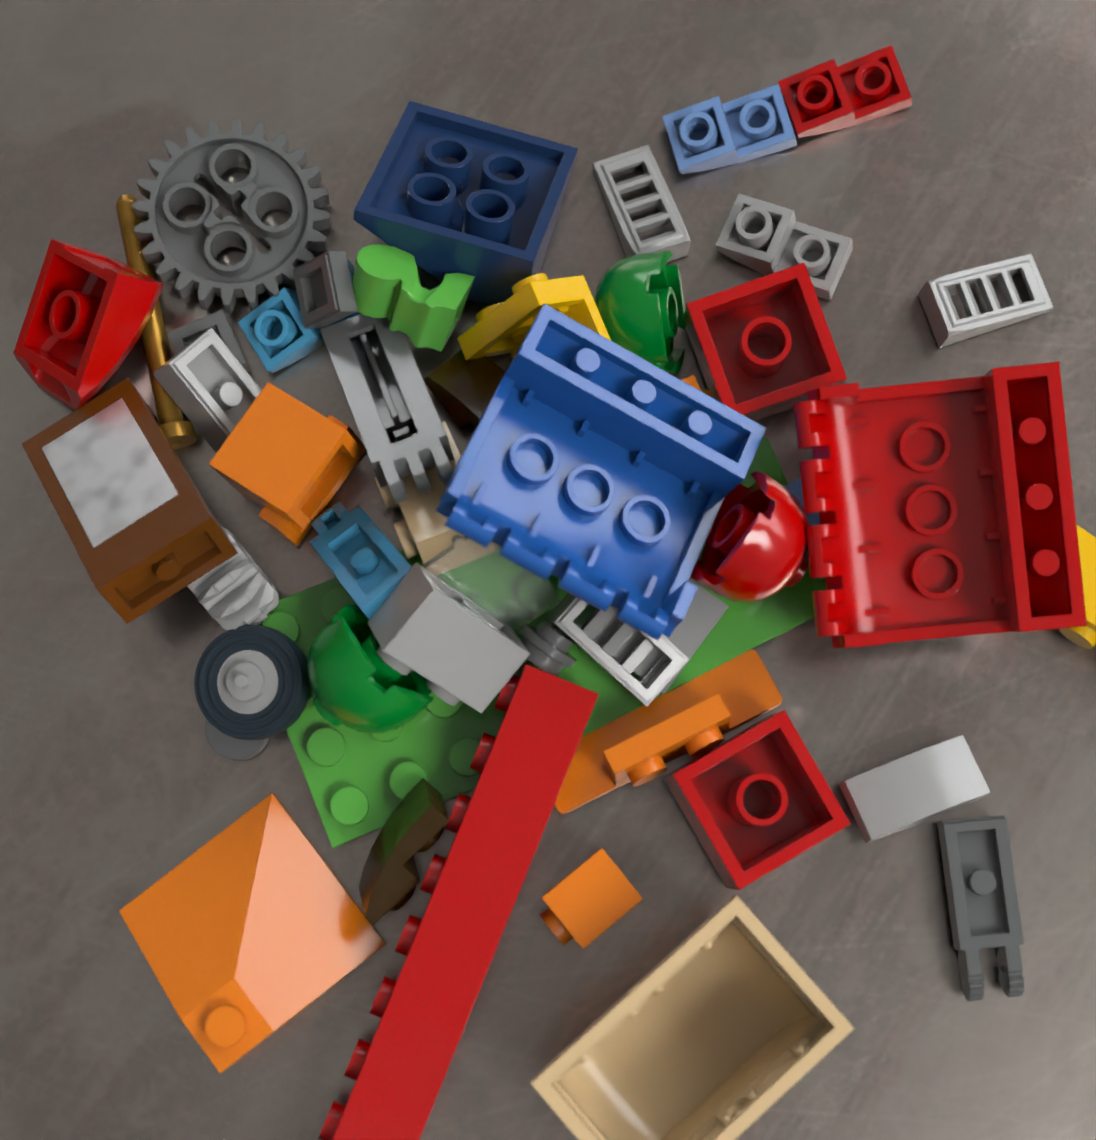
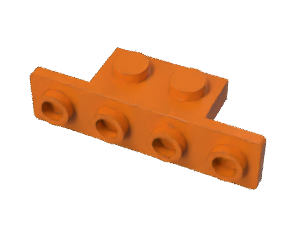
[555,649,782,815]

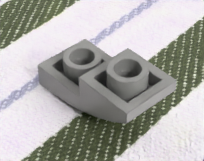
[715,194,853,301]
[839,735,991,843]

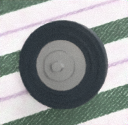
[194,625,311,740]

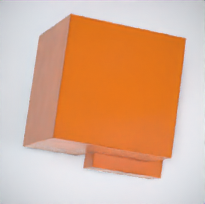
[209,382,366,547]

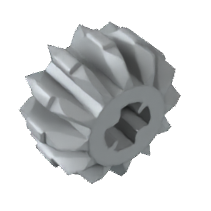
[187,527,279,631]

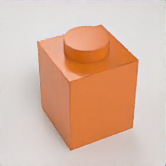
[540,848,643,949]

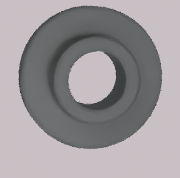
[519,620,577,677]

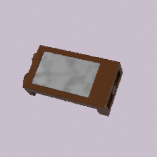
[22,378,238,624]

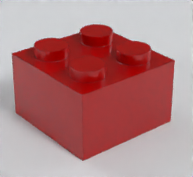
[683,262,847,421]
[663,710,851,890]

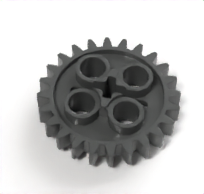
[132,117,332,313]

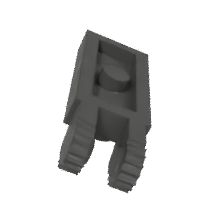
[937,815,1025,1002]

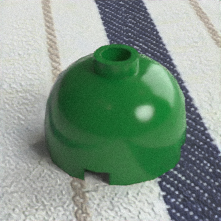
[594,250,686,374]
[307,604,434,734]

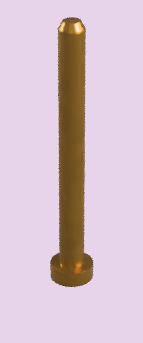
[116,194,197,450]

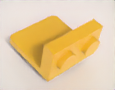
[457,273,611,360]

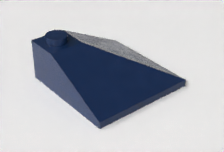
[353,101,578,306]

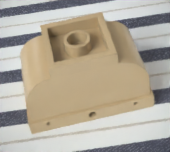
[531,895,854,1140]

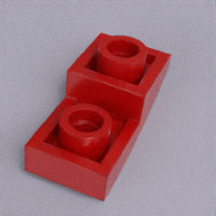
[778,45,912,138]

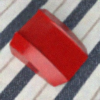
[13,238,165,410]

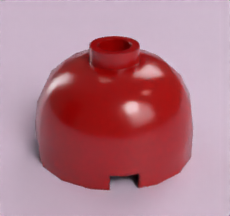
[690,471,810,603]

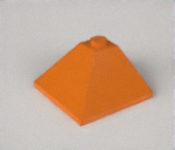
[119,793,387,1073]

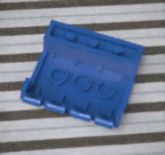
[436,303,766,640]

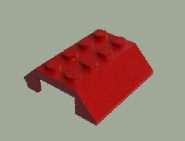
[794,361,1087,648]

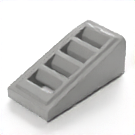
[593,145,691,262]
[918,254,1053,348]
[547,592,689,706]

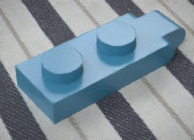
[309,501,412,620]

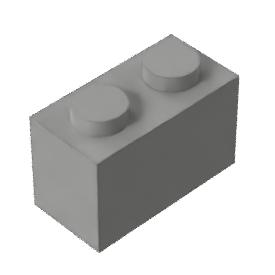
[368,563,530,713]

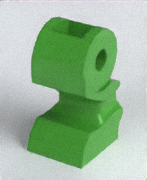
[352,244,475,352]

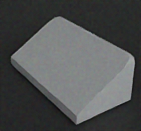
[153,328,262,453]

